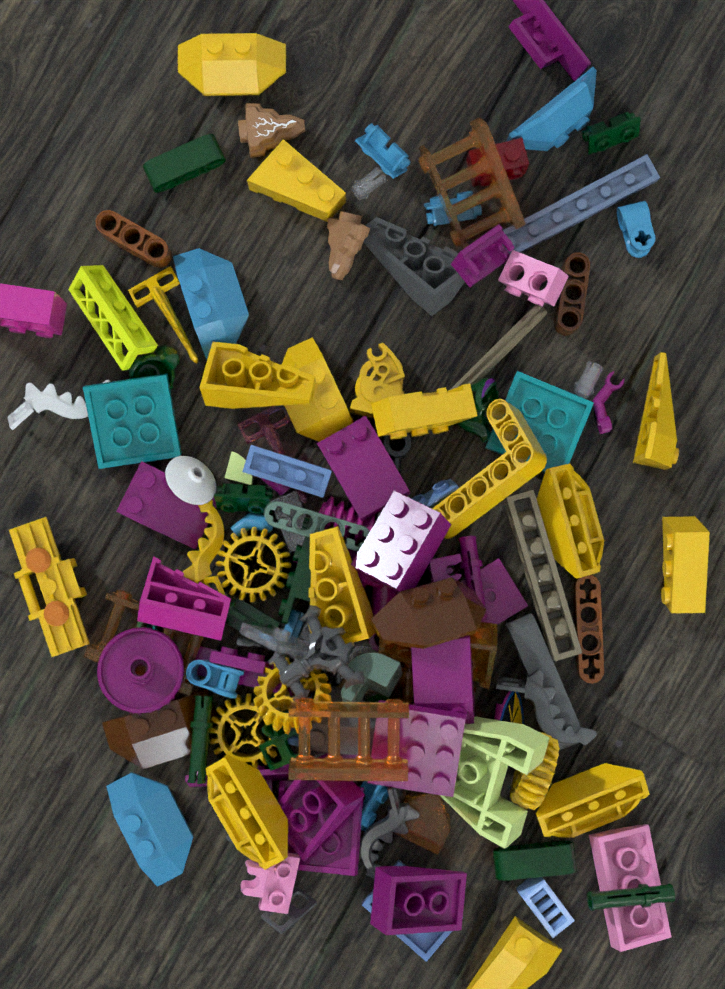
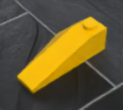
[199,341,316,409]
[308,527,376,644]

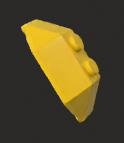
[178,33,286,96]
[281,337,353,442]
[536,464,604,579]
[206,755,288,870]
[536,763,649,838]

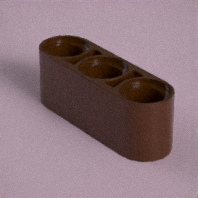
[554,252,590,336]

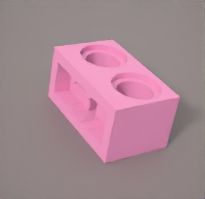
[498,250,569,307]

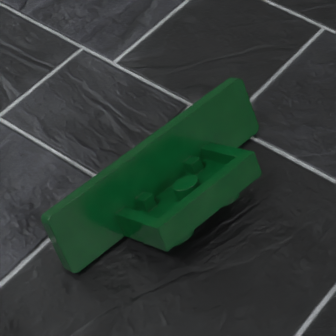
[278,517,312,624]

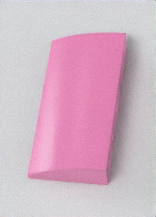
[589,824,671,952]

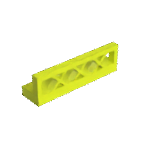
[68,265,158,371]

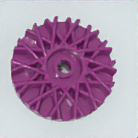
[97,627,184,715]

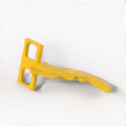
[128,266,198,364]
[183,499,226,596]

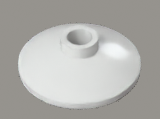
[165,456,216,505]

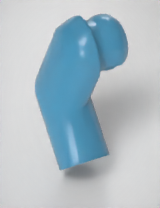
[230,513,273,538]

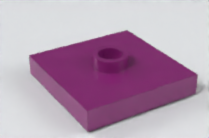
[460,558,528,635]

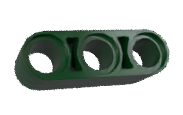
[143,134,226,193]
[493,840,577,880]

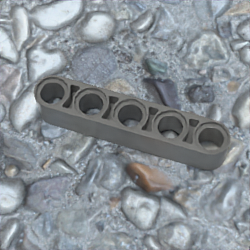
[505,613,581,751]

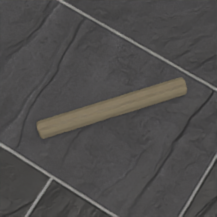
[450,305,547,390]

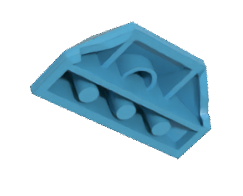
[507,67,597,151]
[173,248,249,360]
[106,772,194,887]

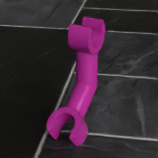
[592,371,624,434]

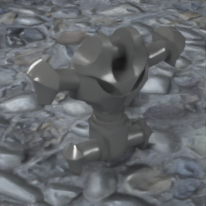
[268,605,365,702]

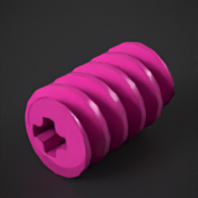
[319,496,375,544]

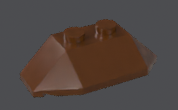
[371,577,487,649]
[102,689,217,769]

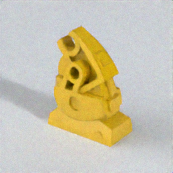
[349,343,405,418]

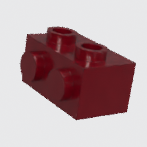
[466,138,529,187]

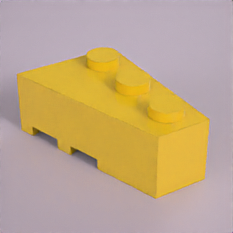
[247,139,346,222]
[371,383,477,440]
[661,516,710,613]

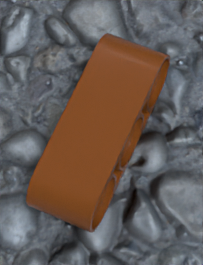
[95,210,172,268]

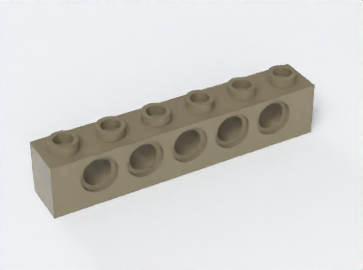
[503,490,582,661]

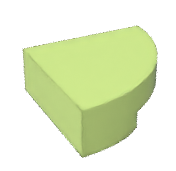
[225,452,253,485]

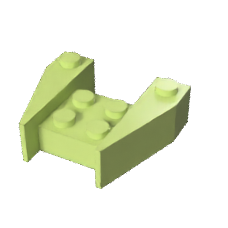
[440,717,550,848]

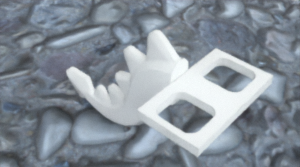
[8,380,111,430]

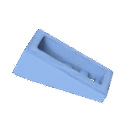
[516,877,575,938]

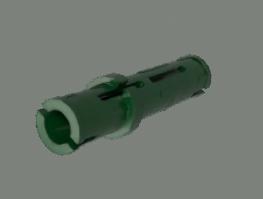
[188,696,213,784]
[587,884,675,911]

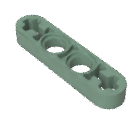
[264,501,370,551]

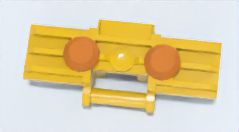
[9,517,90,657]

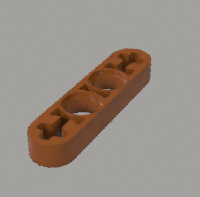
[573,575,604,684]

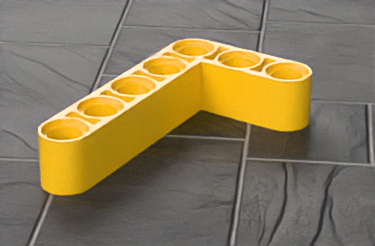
[432,399,547,539]

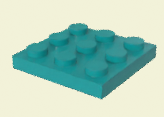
[485,371,594,473]
[83,374,182,469]

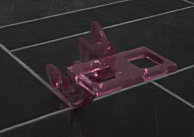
[238,405,307,504]

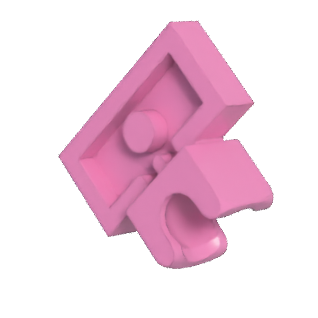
[241,853,300,914]

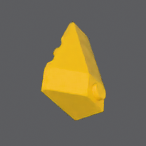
[633,352,679,470]
[467,916,562,989]

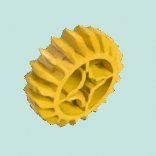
[216,527,291,602]
[254,657,332,734]
[209,693,278,768]
[510,732,560,810]

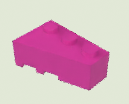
[137,556,231,640]

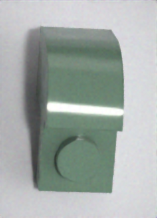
[341,653,403,712]

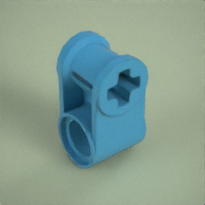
[617,201,655,258]
[186,659,245,698]

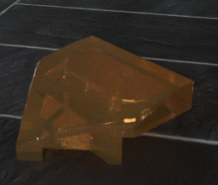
[393,793,451,855]

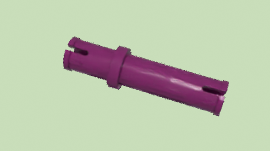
[459,536,488,620]

